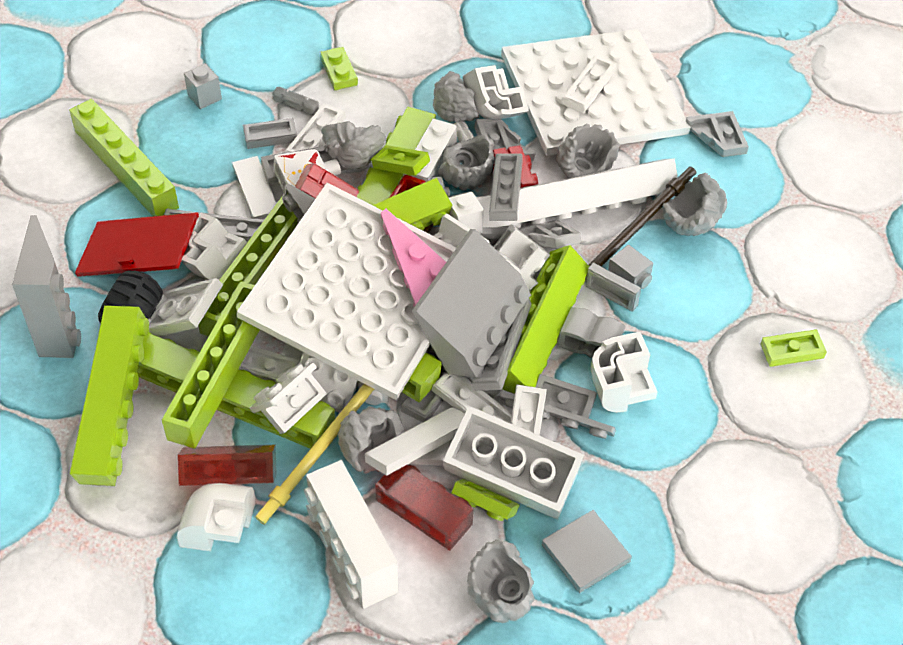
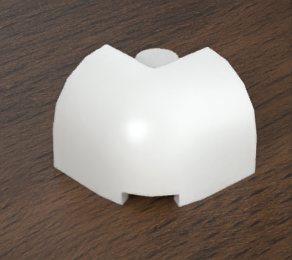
[462,65,529,119]
[181,212,247,280]
[494,224,550,290]
[591,332,657,413]
[177,483,256,551]

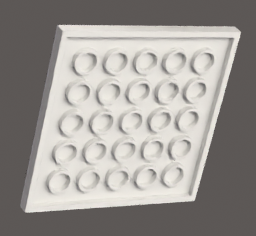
[501,29,691,156]
[237,183,456,400]

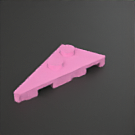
[381,209,446,307]

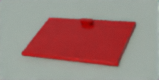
[75,212,199,277]

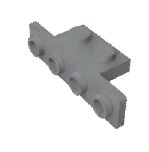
[499,374,616,439]

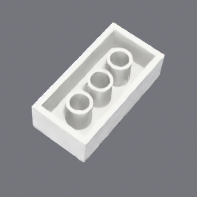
[443,406,584,520]
[304,460,398,609]

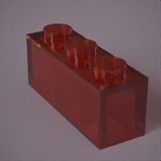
[177,445,277,486]
[375,464,474,551]

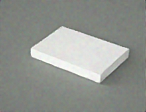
[149,278,223,337]

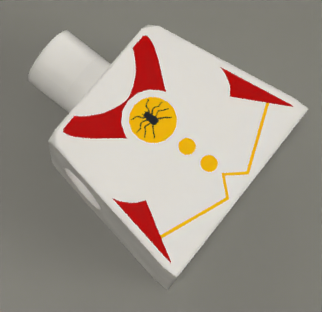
[273,149,341,192]

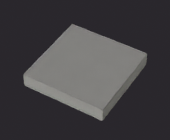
[542,510,632,593]

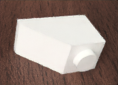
[448,192,484,234]

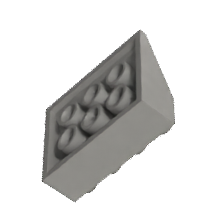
[12,215,81,358]
[412,229,531,378]

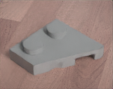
[686,111,749,157]
[474,119,536,161]
[517,220,581,249]

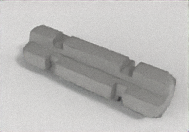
[272,86,319,115]

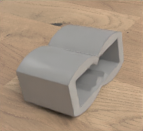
[558,307,625,358]

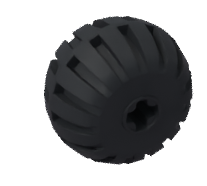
[98,271,163,324]

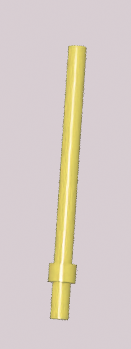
[255,384,374,525]

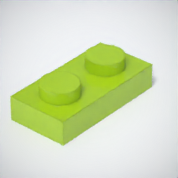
[320,47,358,91]
[371,145,430,176]
[760,329,827,367]
[451,479,520,521]

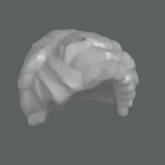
[433,71,480,122]
[321,121,387,170]
[557,124,620,178]
[438,135,495,191]
[663,173,727,236]
[338,406,405,473]
[467,539,534,623]

